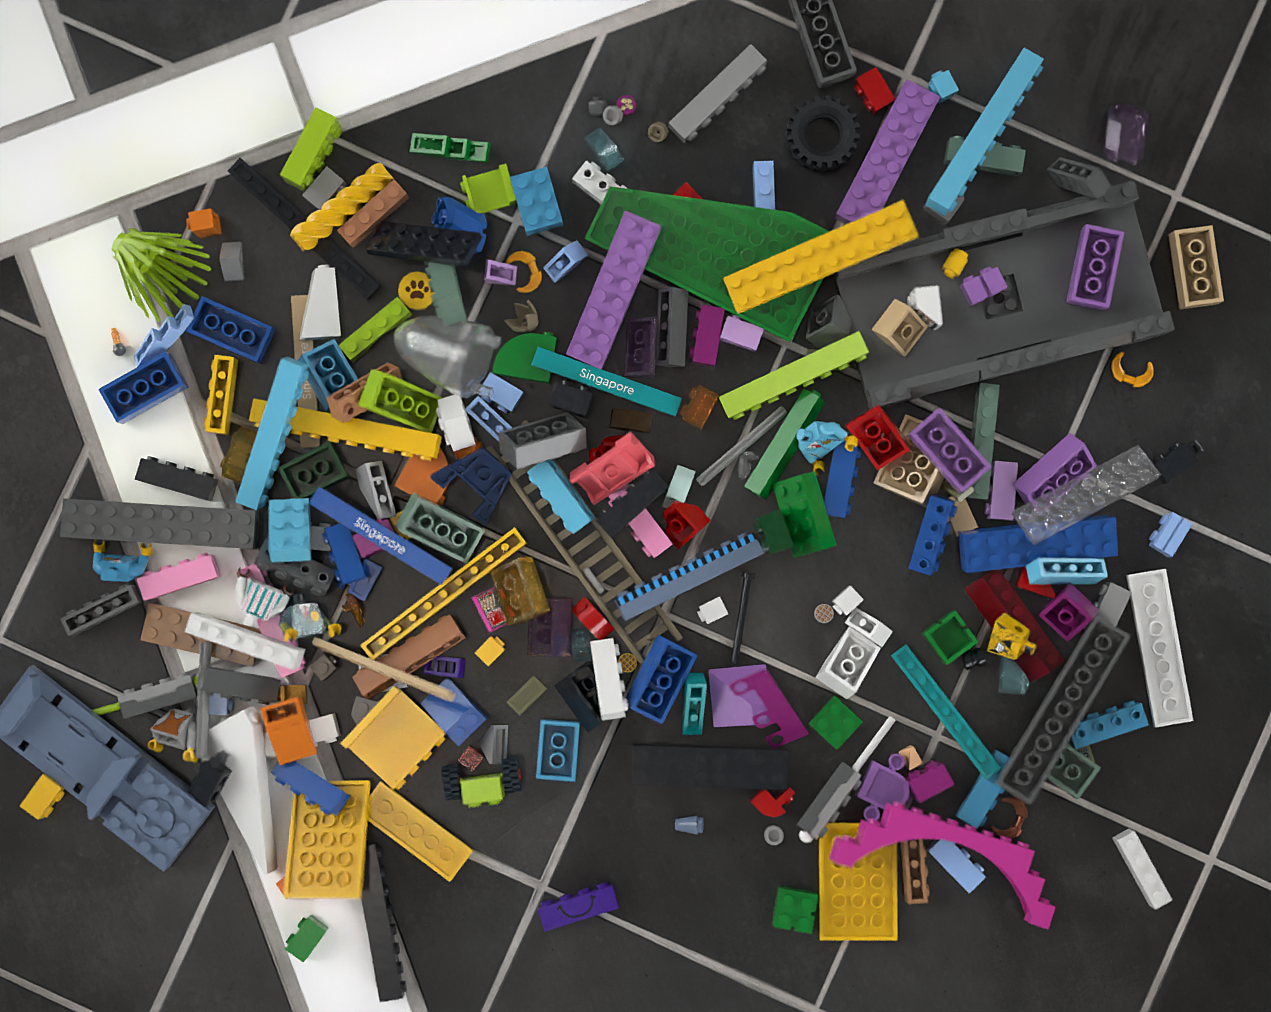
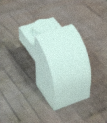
[662,465,696,508]

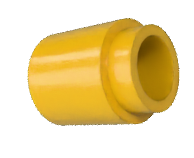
[942,248,968,279]

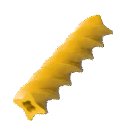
[290,163,394,252]

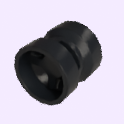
[961,647,985,670]

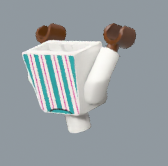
[235,567,295,627]

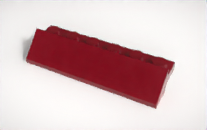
[963,569,1064,683]

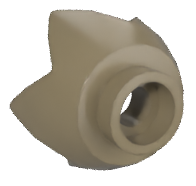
[505,299,539,333]

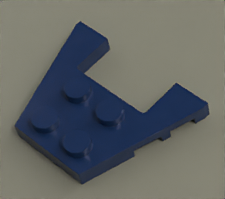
[430,447,512,526]

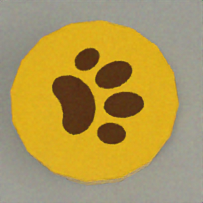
[398,271,434,310]

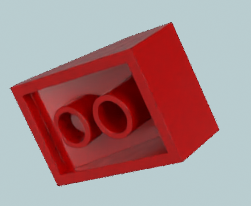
[846,404,910,471]

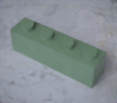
[944,136,1026,176]

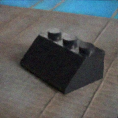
[554,660,605,733]

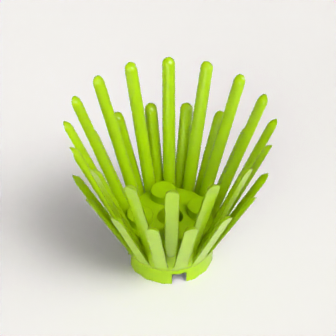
[111,228,211,322]

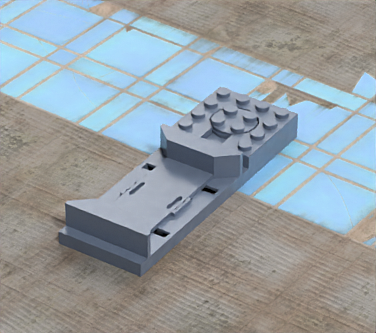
[0,665,215,872]

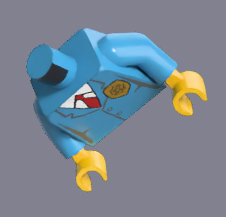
[93,540,153,582]

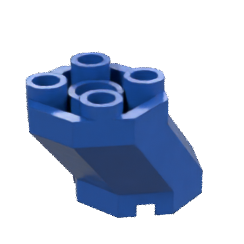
[432,197,487,254]

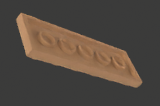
[140,603,262,666]

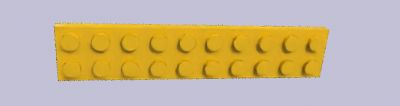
[723,200,919,314]

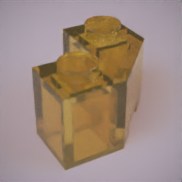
[220,426,257,484]

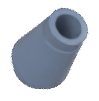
[675,815,704,835]

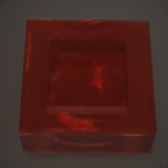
[457,745,485,772]

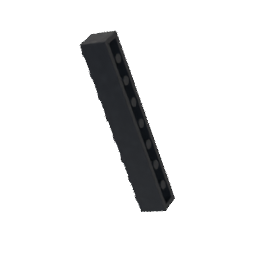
[361,842,407,1003]

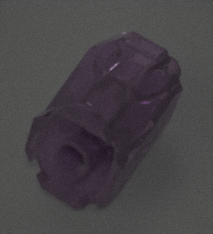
[1103,104,1149,164]

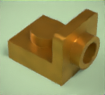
[277,685,307,704]

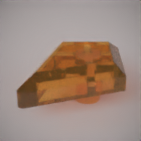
[342,593,364,628]

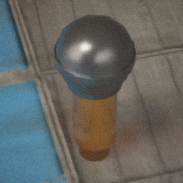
[111,328,126,356]

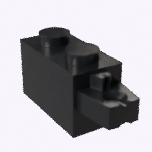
[188,750,232,806]

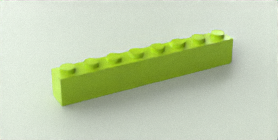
[719,331,869,420]

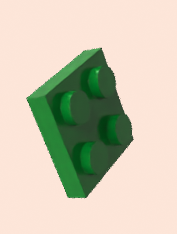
[808,695,863,750]

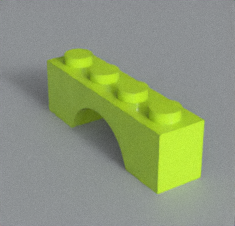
[338,297,412,363]

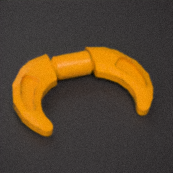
[506,251,542,293]
[1111,352,1154,387]

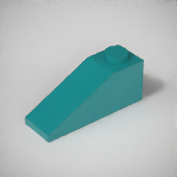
[682,673,707,735]

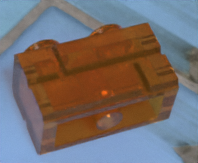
[680,385,719,430]

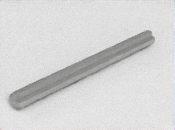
[696,406,787,486]
[195,642,211,758]

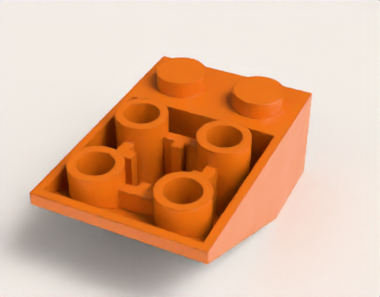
[260,697,318,765]

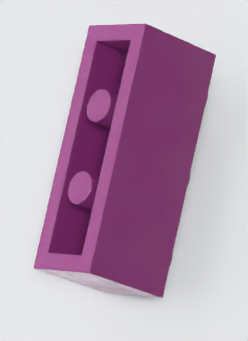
[689,305,725,367]

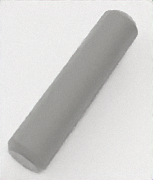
[583,567,604,593]

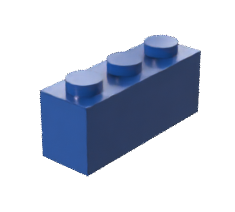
[322,523,365,584]

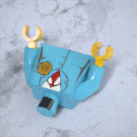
[796,421,858,476]

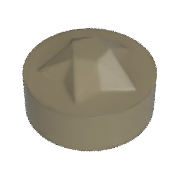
[648,122,668,142]

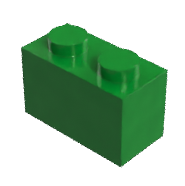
[285,915,329,963]

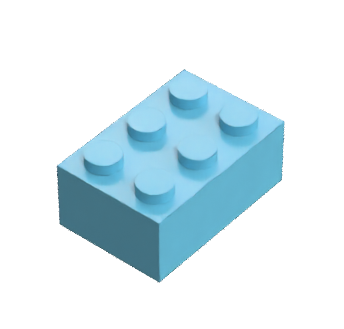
[269,498,311,562]

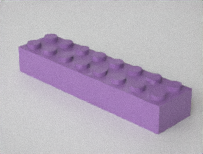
[834,79,940,224]
[566,211,662,369]

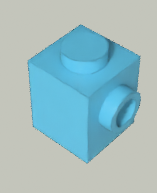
[928,70,959,103]

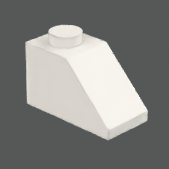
[845,607,893,647]

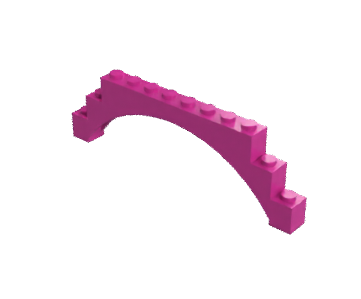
[829,801,1055,929]

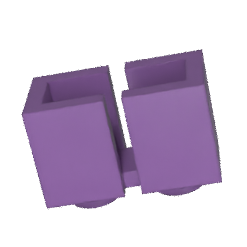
[959,266,1007,307]

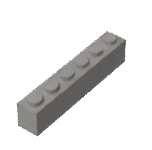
[668,44,767,143]

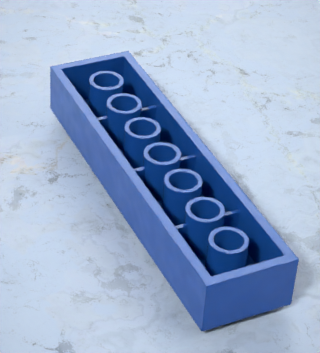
[958,514,1118,573]

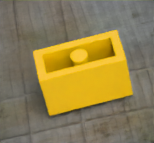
[20,774,65,820]

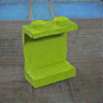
[460,164,518,214]

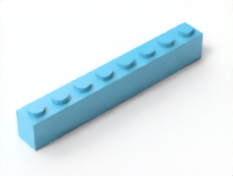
[235,357,309,510]

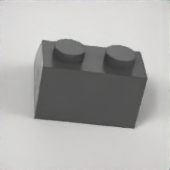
[806,294,851,349]

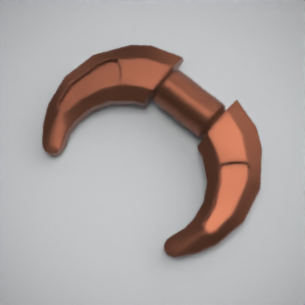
[991,797,1028,839]

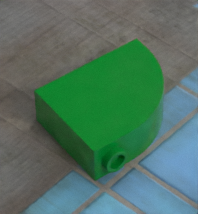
[492,332,558,384]

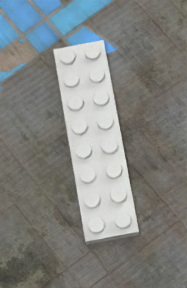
[1126,569,1193,727]

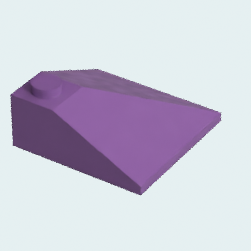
[708,664,770,727]

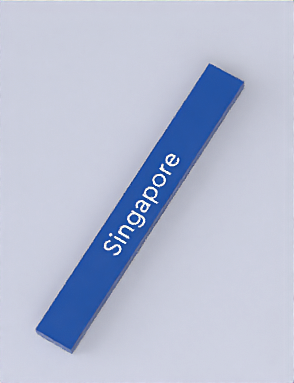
[309,487,452,585]

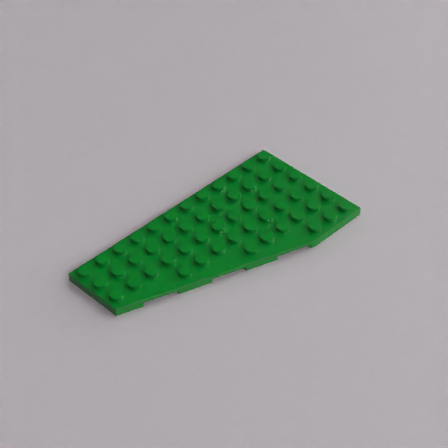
[585,186,830,342]

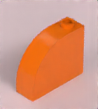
[394,448,449,506]

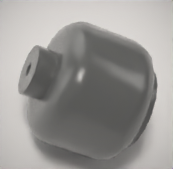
[588,96,607,116]

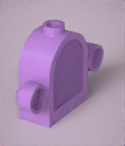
[855,753,912,821]

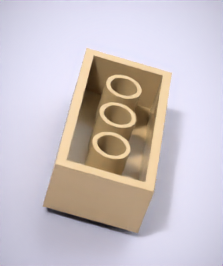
[1168,225,1224,309]

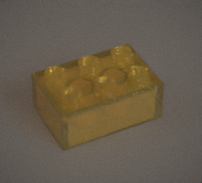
[490,556,550,626]

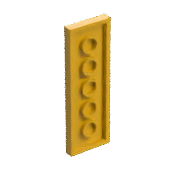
[368,781,473,882]

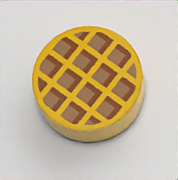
[618,653,637,672]

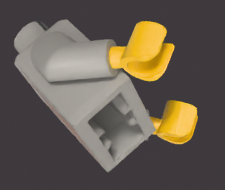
[148,705,198,763]

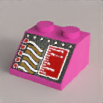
[472,587,514,632]

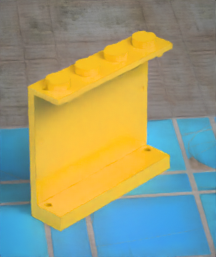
[341,686,446,791]

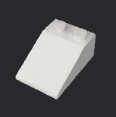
[815,626,881,699]

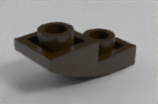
[610,408,653,434]

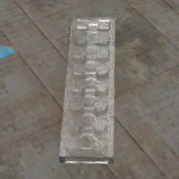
[1012,445,1161,545]

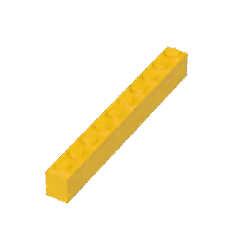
[249,398,442,461]
[360,527,527,660]

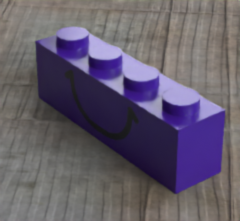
[538,882,619,932]

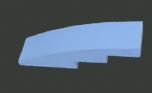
[134,304,194,367]

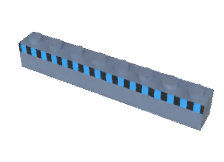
[614,531,764,621]

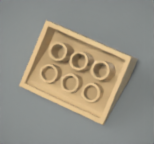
[873,415,944,508]

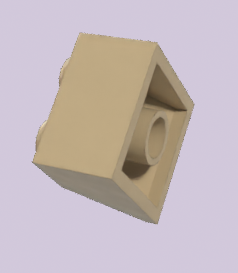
[871,299,928,357]

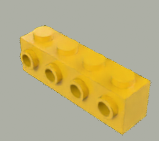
[204,355,238,435]

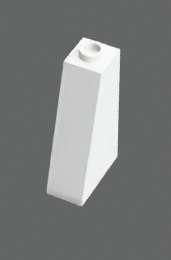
[299,265,341,341]

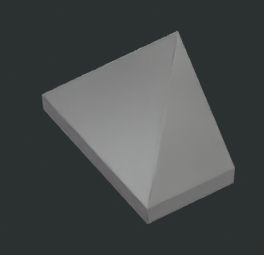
[478,725,508,764]

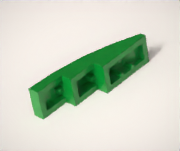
[410,133,491,163]

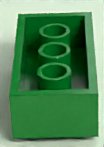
[772,471,837,558]

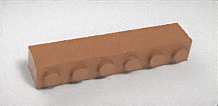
[352,614,466,700]

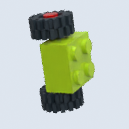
[442,757,522,807]

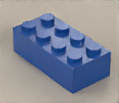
[186,296,276,364]
[98,351,189,425]
[625,635,698,724]

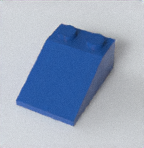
[420,677,488,746]

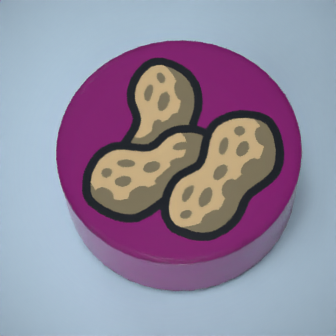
[617,95,636,116]

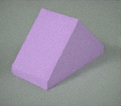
[484,259,517,285]

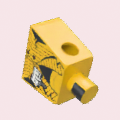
[987,613,1036,659]

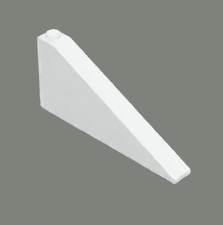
[202,706,277,876]

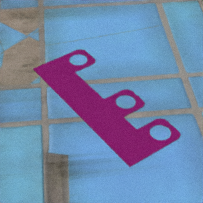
[729,669,809,748]

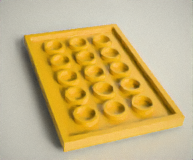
[283,781,370,899]
[819,823,897,940]

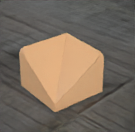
[899,745,922,770]

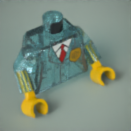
[279,594,341,642]

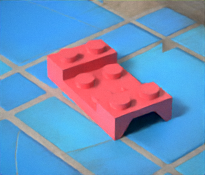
[570,432,655,505]

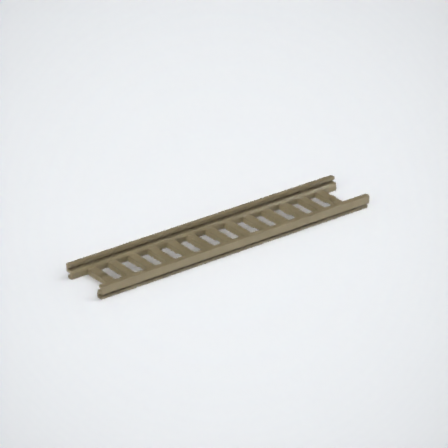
[486,420,683,666]

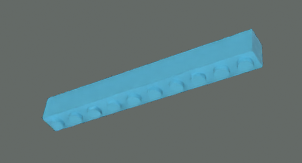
[925,48,1044,216]

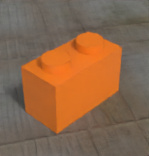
[186,208,222,238]

